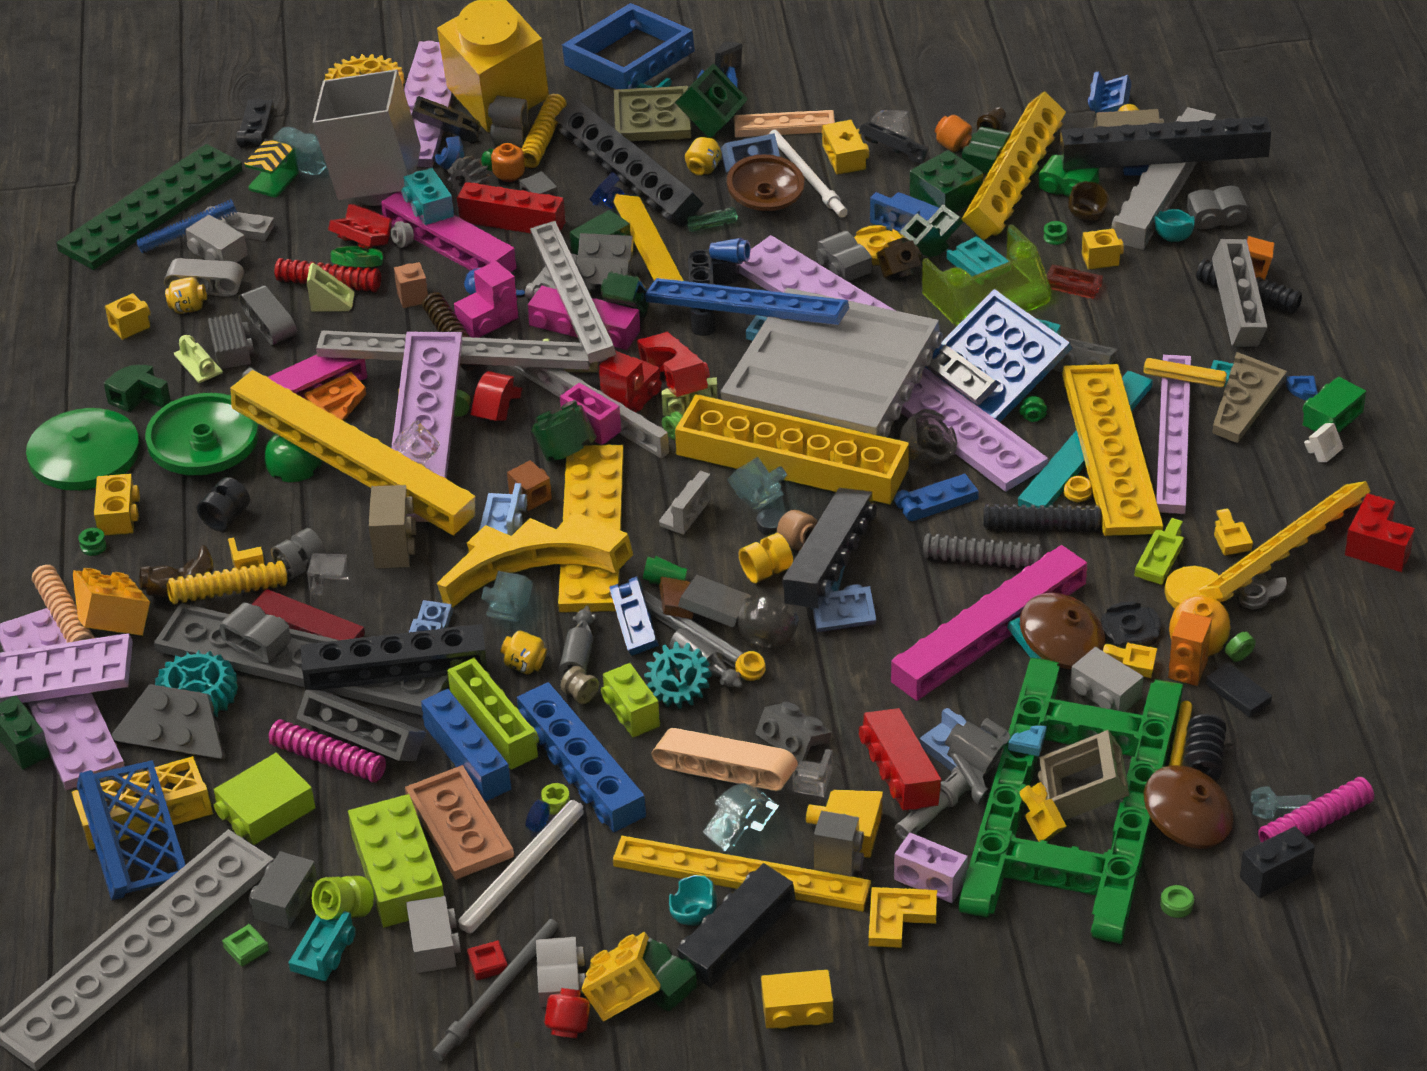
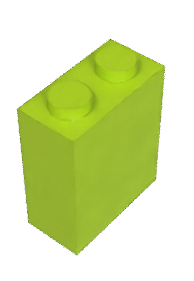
[214,753,315,845]

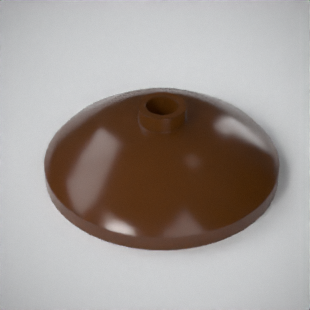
[727,154,804,211]
[1020,593,1106,669]
[1144,765,1234,849]

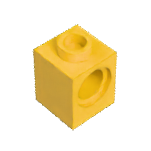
[1082,229,1124,270]
[105,293,150,340]

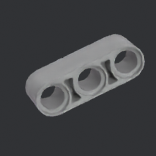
[164,258,245,296]

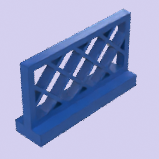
[76,760,185,900]

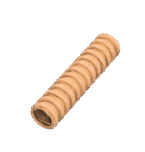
[32,565,95,643]

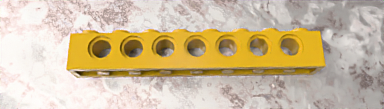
[962,91,1066,241]

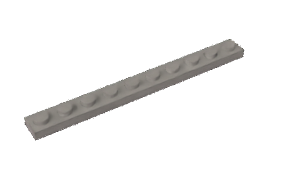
[530,221,616,363]
[316,331,590,370]

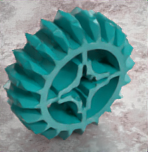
[155,650,238,717]

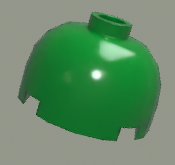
[265,434,322,482]

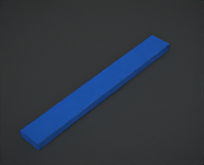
[645,278,850,325]

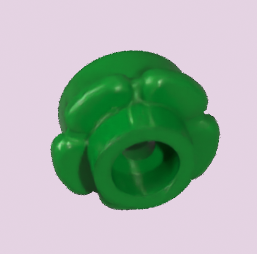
[1020,396,1047,422]

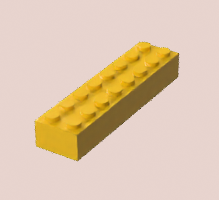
[675,394,909,504]

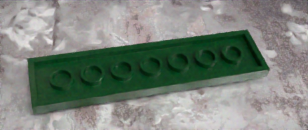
[56,144,243,270]

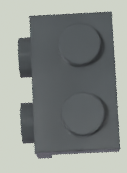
[755,702,832,763]

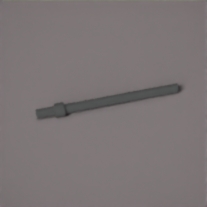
[431,919,559,1061]

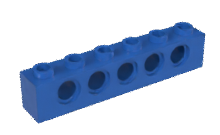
[517,682,646,832]

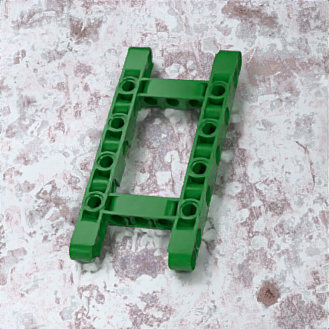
[959,657,1183,944]

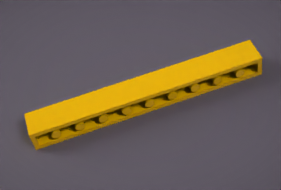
[230,370,475,536]

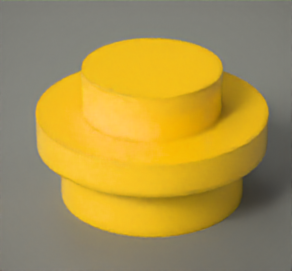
[1064,476,1093,502]
[735,651,766,681]

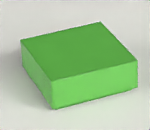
[222,924,269,967]

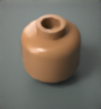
[777,510,818,551]

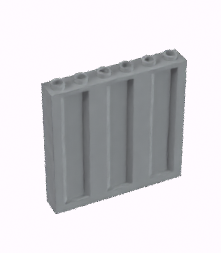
[720,288,943,437]

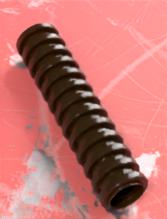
[422,292,481,371]

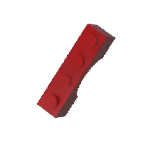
[637,332,710,397]

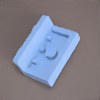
[479,483,527,536]

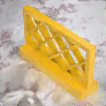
[72,756,213,850]

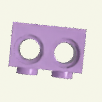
[894,833,968,903]

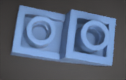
[409,600,453,632]

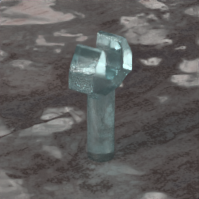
[1250,786,1312,819]

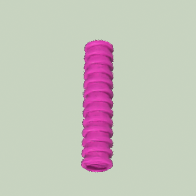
[269,719,386,782]
[1259,777,1374,843]

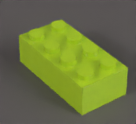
[348,794,444,928]

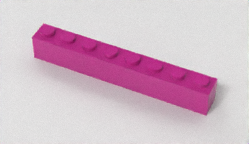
[891,545,1087,701]

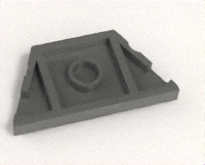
[111,684,226,760]

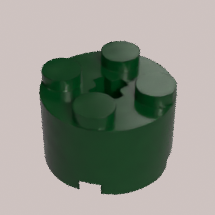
[531,400,597,461]

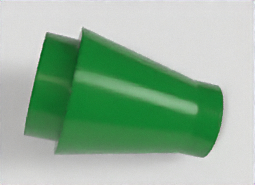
[643,556,687,584]

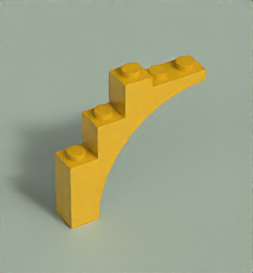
[437,511,633,608]

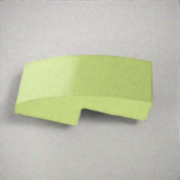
[662,377,718,416]

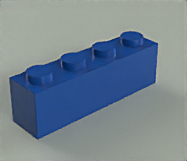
[421,689,511,802]

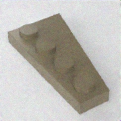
[1212,352,1287,443]

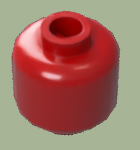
[544,988,590,1038]

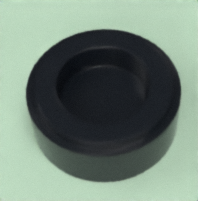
[757,508,784,535]

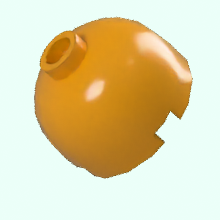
[1169,595,1231,656]

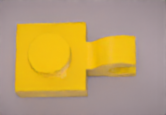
[1214,509,1253,556]
[1103,643,1157,678]
[1020,782,1067,842]

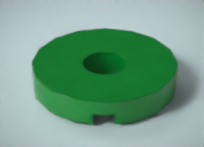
[330,246,383,267]

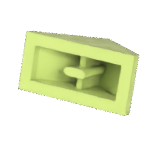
[307,263,355,311]

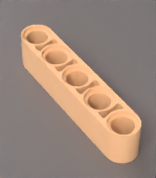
[652,728,798,791]

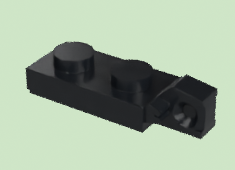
[858,121,929,163]

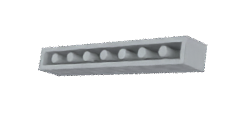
[1111,107,1216,250]

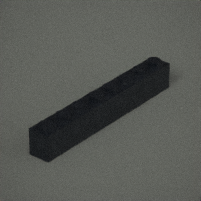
[1059,116,1271,170]

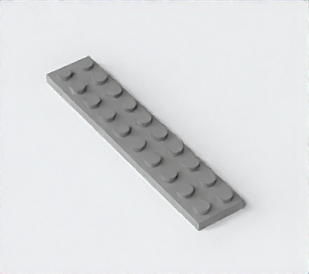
[0,829,274,1071]

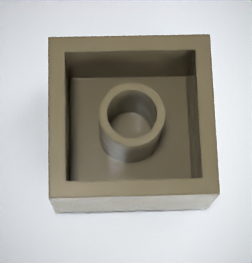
[369,485,416,568]

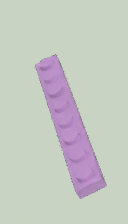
[1156,355,1191,514]

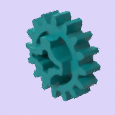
[644,642,712,708]

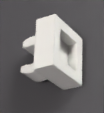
[1304,423,1343,462]

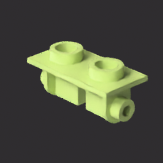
[174,335,223,383]

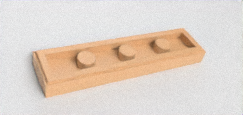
[734,110,835,137]

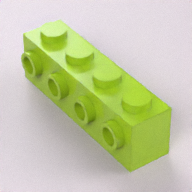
[447,658,539,770]

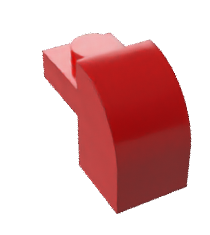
[471,371,522,421]

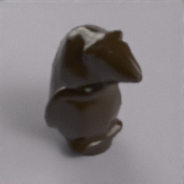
[139,545,214,601]

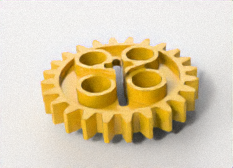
[325,54,404,89]

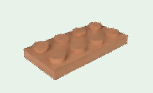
[405,765,514,880]

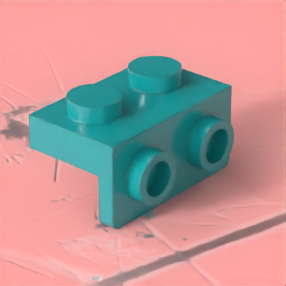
[288,911,356,981]

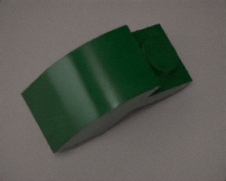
[899,205,963,257]
[104,365,171,412]

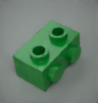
[1302,376,1366,433]

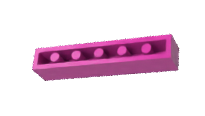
[381,191,516,273]

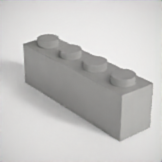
[1212,239,1267,347]

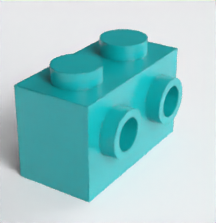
[401,168,454,225]

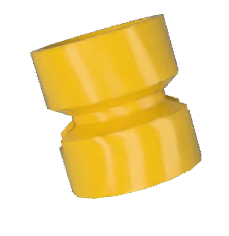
[739,533,793,583]

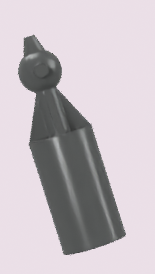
[559,606,597,676]
[669,628,742,688]

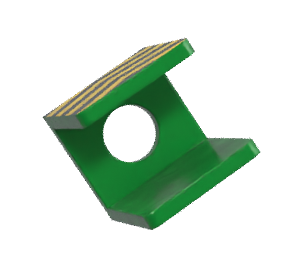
[245,139,299,198]

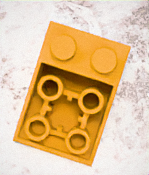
[73,568,150,636]

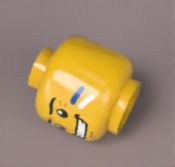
[685,137,722,175]
[165,277,207,314]
[500,630,547,675]

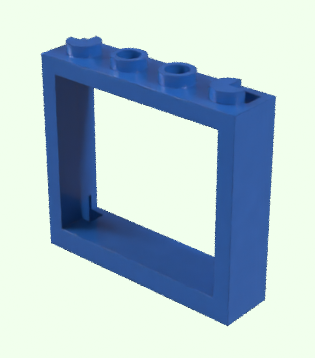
[562,3,695,89]

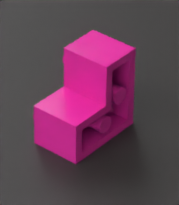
[454,261,518,338]

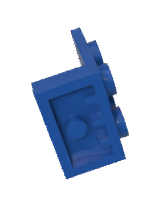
[870,192,939,235]

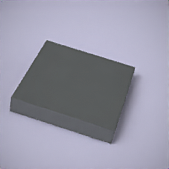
[678,575,751,627]

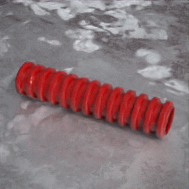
[274,258,381,292]

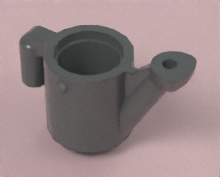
[945,718,1010,805]

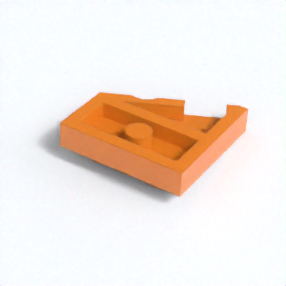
[304,372,366,421]

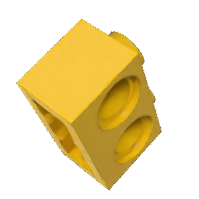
[94,474,140,535]

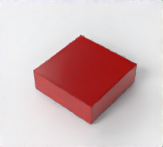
[467,940,508,981]

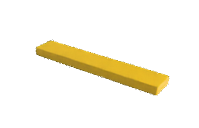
[613,194,683,281]

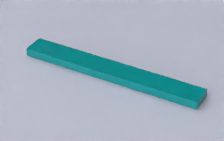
[1018,371,1153,508]

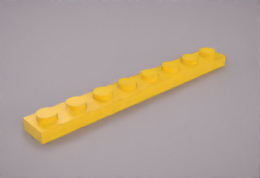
[1199,481,1371,602]

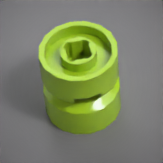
[311,875,374,920]

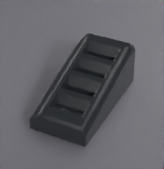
[715,41,743,74]

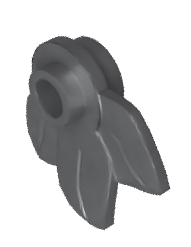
[1233,573,1287,610]

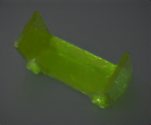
[922,224,1051,327]

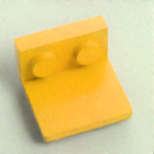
[581,932,661,1022]

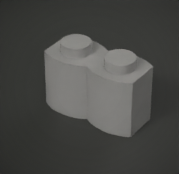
[536,937,585,1007]

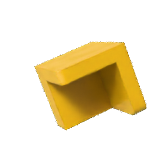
[228,538,265,570]

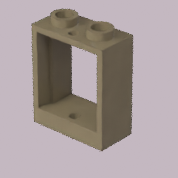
[1038,730,1129,821]

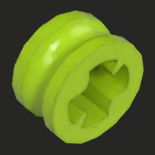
[541,783,570,815]

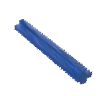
[137,199,237,254]

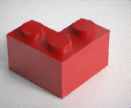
[599,350,662,413]
[1345,493,1415,572]

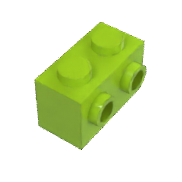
[601,663,660,738]

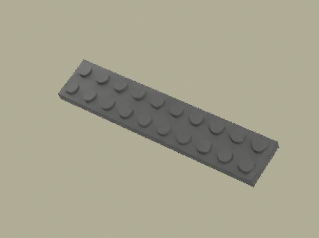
[154,603,449,715]

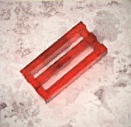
[1043,264,1103,299]

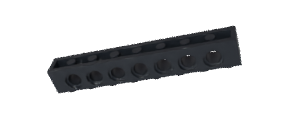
[554,97,704,227]

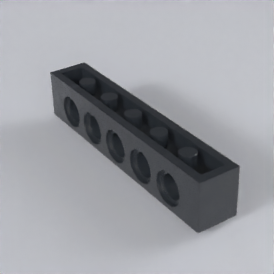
[301,624,488,691]

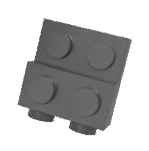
[575,233,634,292]

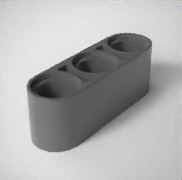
[239,285,297,345]

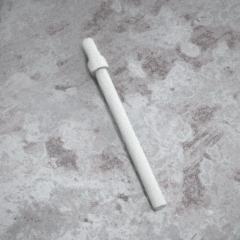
[769,130,848,217]

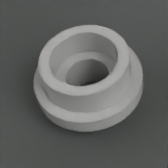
[391,221,414,248]

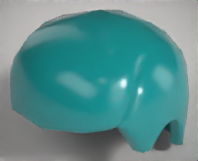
[1155,209,1195,242]
[669,875,717,926]

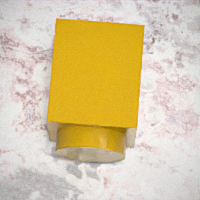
[437,0,549,133]

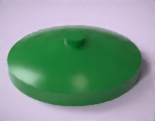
[145,393,259,475]
[26,408,140,490]

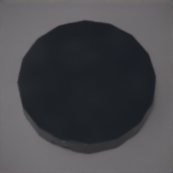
[1101,601,1161,649]

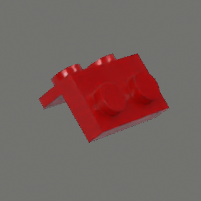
[328,204,392,249]

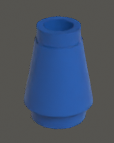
[709,238,751,264]

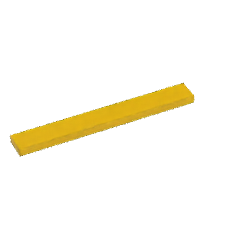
[613,836,871,912]

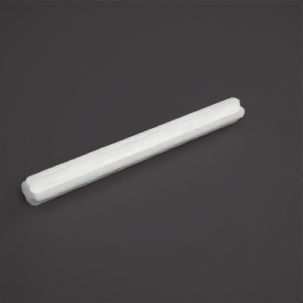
[458,800,584,934]

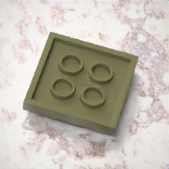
[614,86,691,142]

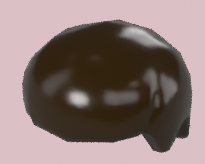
[1068,181,1109,221]

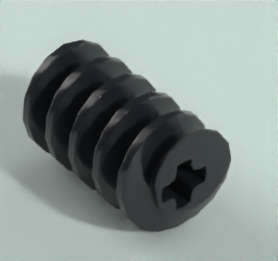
[1182,714,1227,781]

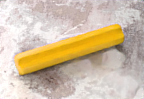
[1144,358,1227,388]

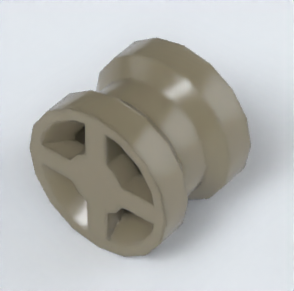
[560,666,599,704]

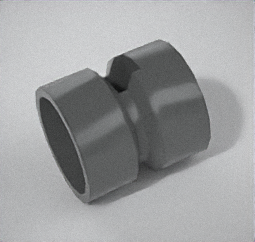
[271,528,327,580]

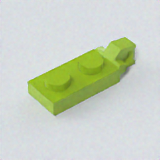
[1134,518,1184,585]

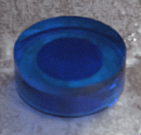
[525,799,551,833]

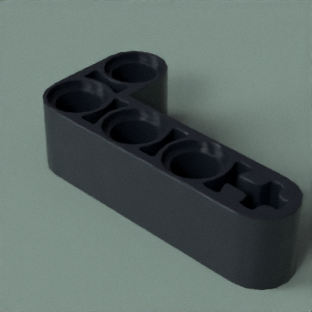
[688,249,739,336]

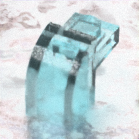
[727,457,787,509]
[481,571,533,622]
[703,783,778,852]

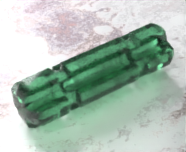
[687,207,738,232]

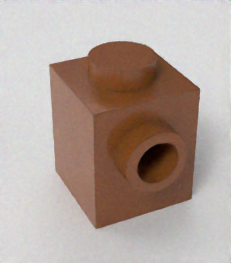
[507,460,552,511]

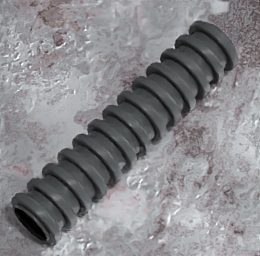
[923,533,1042,568]

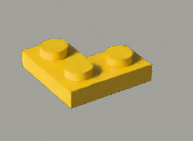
[869,887,937,948]

